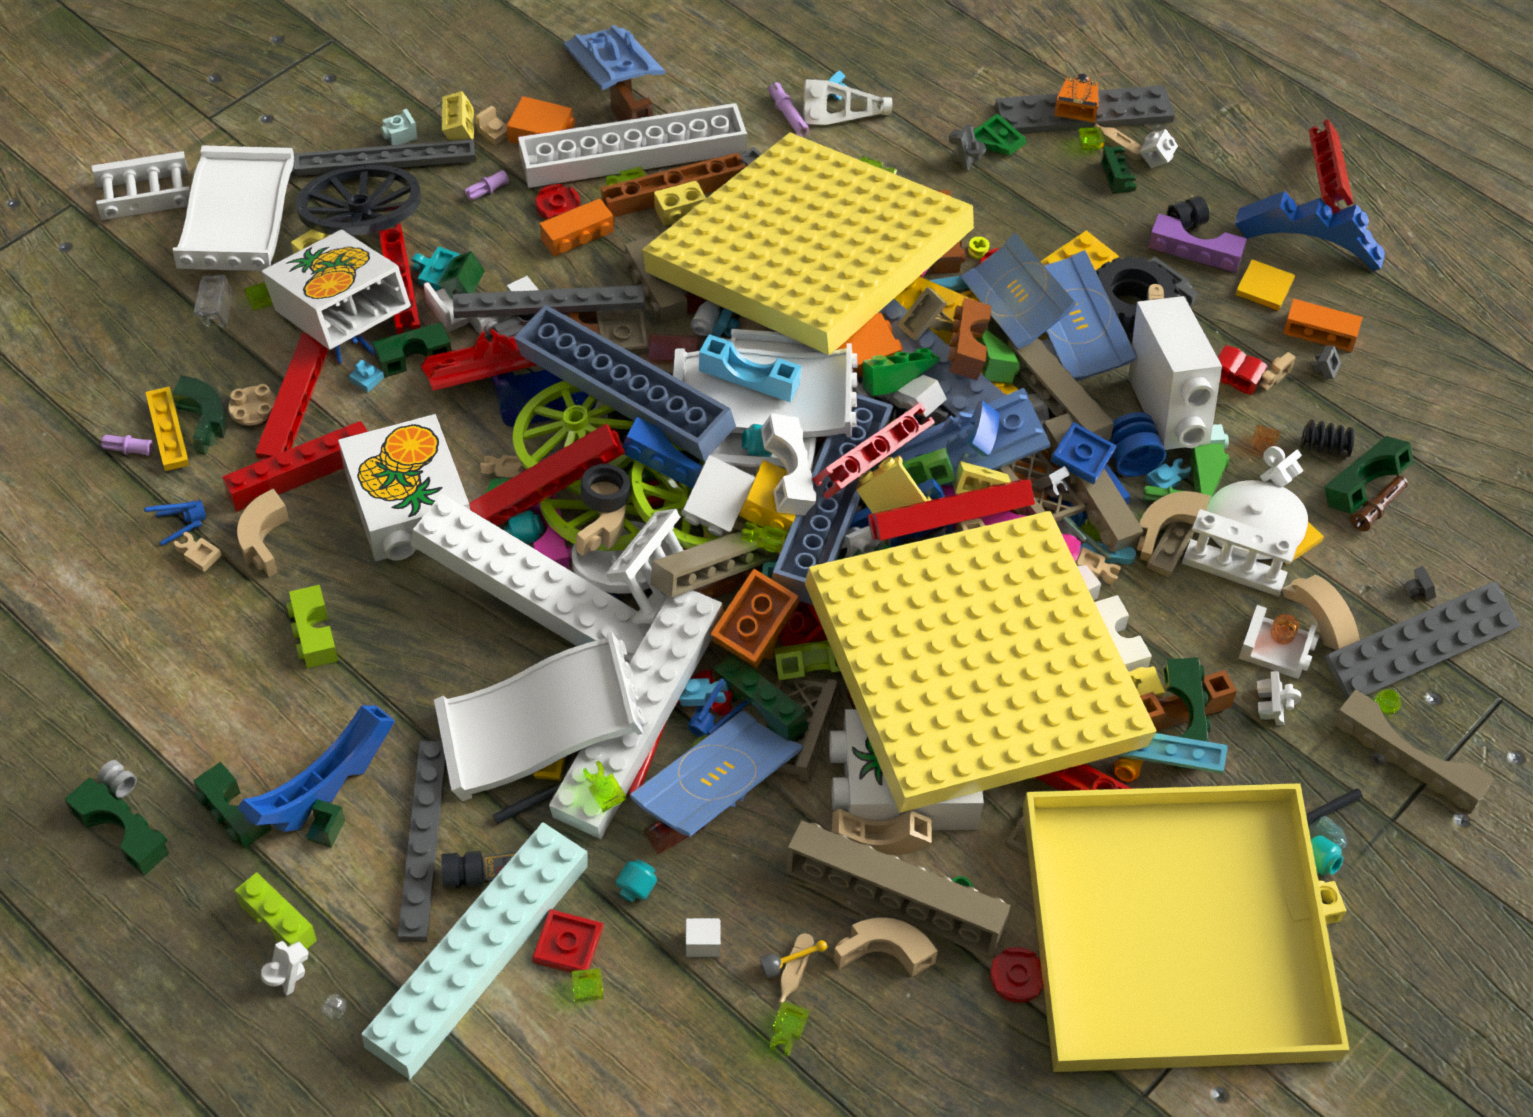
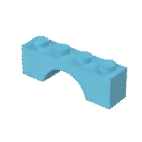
[699,334,801,403]

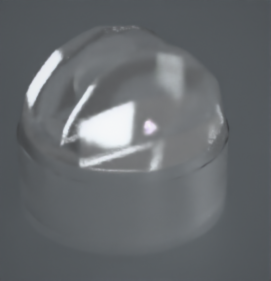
[321,993,347,1019]

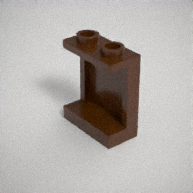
[610,79,653,121]

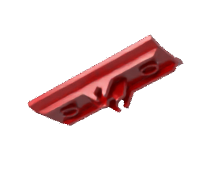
[419,329,537,391]

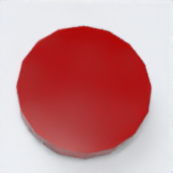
[535,184,580,220]
[989,947,1044,1003]

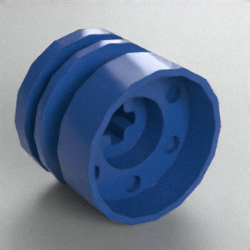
[1109,412,1167,477]

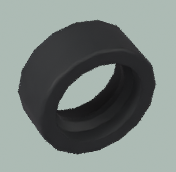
[580,464,630,512]

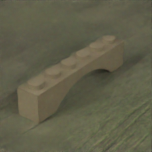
[1333,690,1495,813]

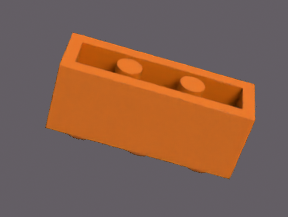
[540,199,614,256]
[1283,299,1362,352]

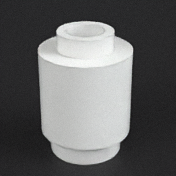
[690,301,721,336]

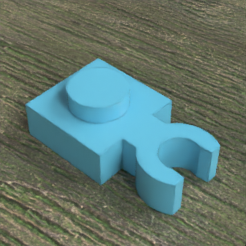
[1146,458,1191,489]
[679,678,728,706]

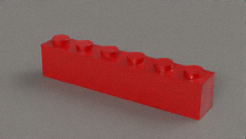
[222,421,368,512]

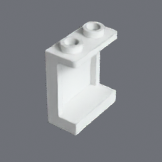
[681,455,755,537]
[1239,605,1319,679]

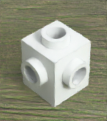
[1140,129,1178,168]

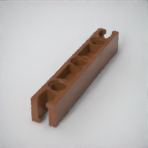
[601,152,746,218]

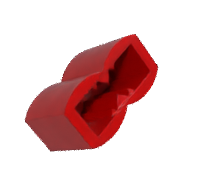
[1217,345,1268,395]

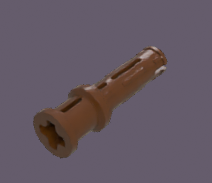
[1351,475,1408,532]

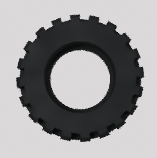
[1096,256,1179,345]

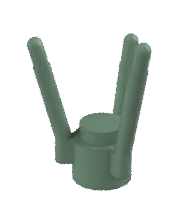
[1056,517,1111,559]

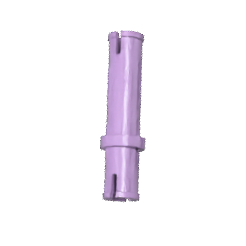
[768,83,809,137]

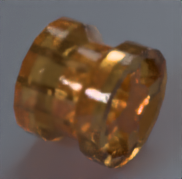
[1270,614,1299,645]

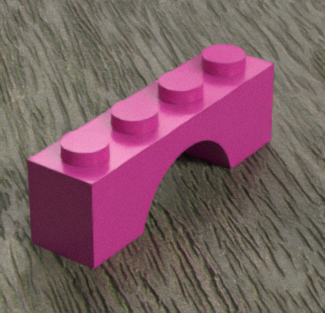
[526,493,572,570]

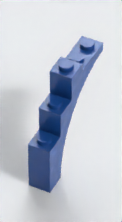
[1234,191,1385,271]
[238,705,395,832]

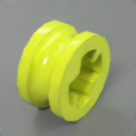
[968,237,990,259]

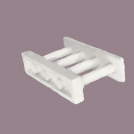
[92,151,190,220]
[606,509,684,624]
[1182,509,1298,597]

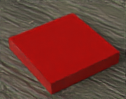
[532,909,604,977]

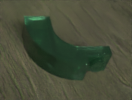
[172,375,227,455]

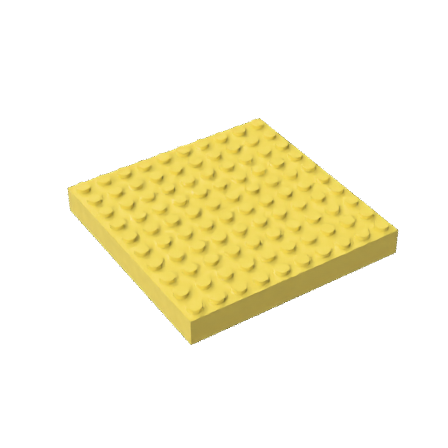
[642,133,974,355]
[805,511,1157,813]
[1023,784,1349,1072]

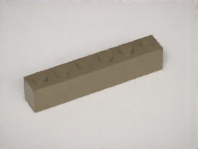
[1007,338,1114,441]
[1042,413,1143,553]
[650,525,788,598]

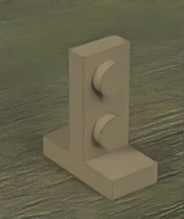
[897,287,953,341]

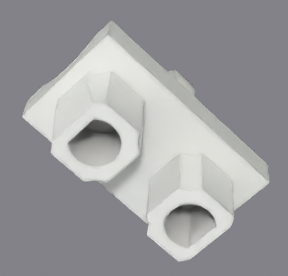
[1260,446,1303,487]
[845,526,890,558]
[1257,671,1301,726]
[261,941,308,996]

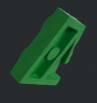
[974,113,1026,156]

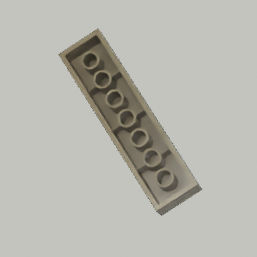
[786,820,1011,959]

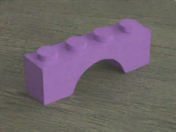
[1148,214,1247,273]

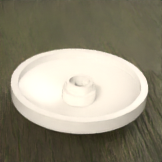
[1207,480,1308,559]
[572,521,673,593]

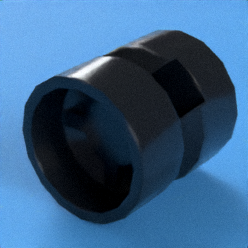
[1167,196,1210,231]
[441,851,484,890]

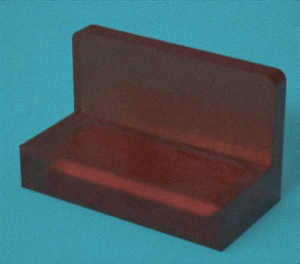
[649,333,698,360]

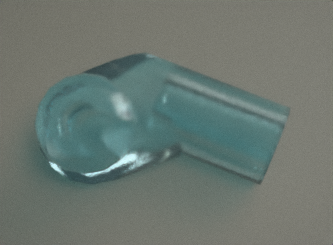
[1317,816,1348,851]

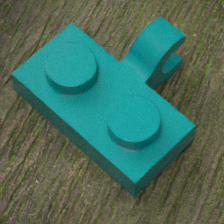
[411,246,459,291]

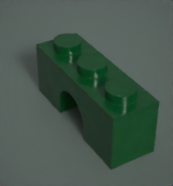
[373,322,452,378]
[193,762,272,849]

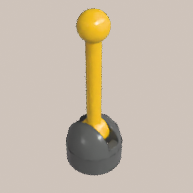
[759,940,827,979]

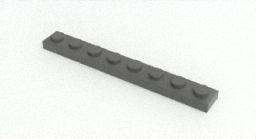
[294,139,476,176]
[453,285,644,318]
[398,741,446,942]

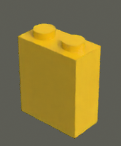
[738,459,796,537]

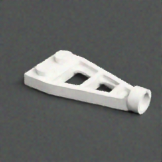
[803,79,892,125]

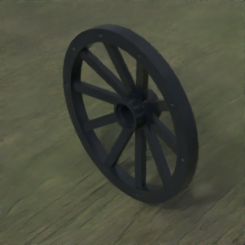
[296,164,421,236]

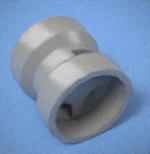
[97,760,137,798]

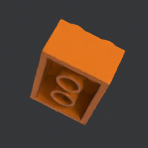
[710,569,800,669]

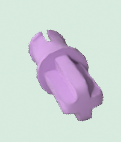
[465,170,509,200]
[101,435,153,456]

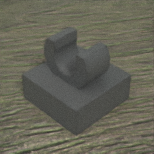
[1311,346,1341,379]
[1034,466,1070,498]
[1406,566,1436,601]

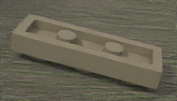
[1146,522,1195,578]

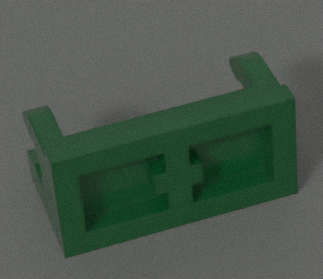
[1101,146,1137,194]
[439,251,485,299]

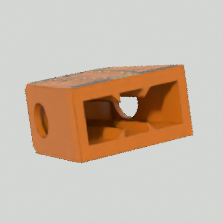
[1054,74,1099,123]

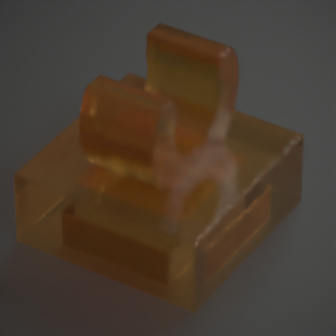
[1253,425,1281,450]

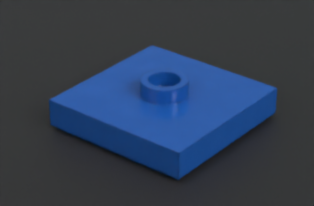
[1050,422,1117,485]

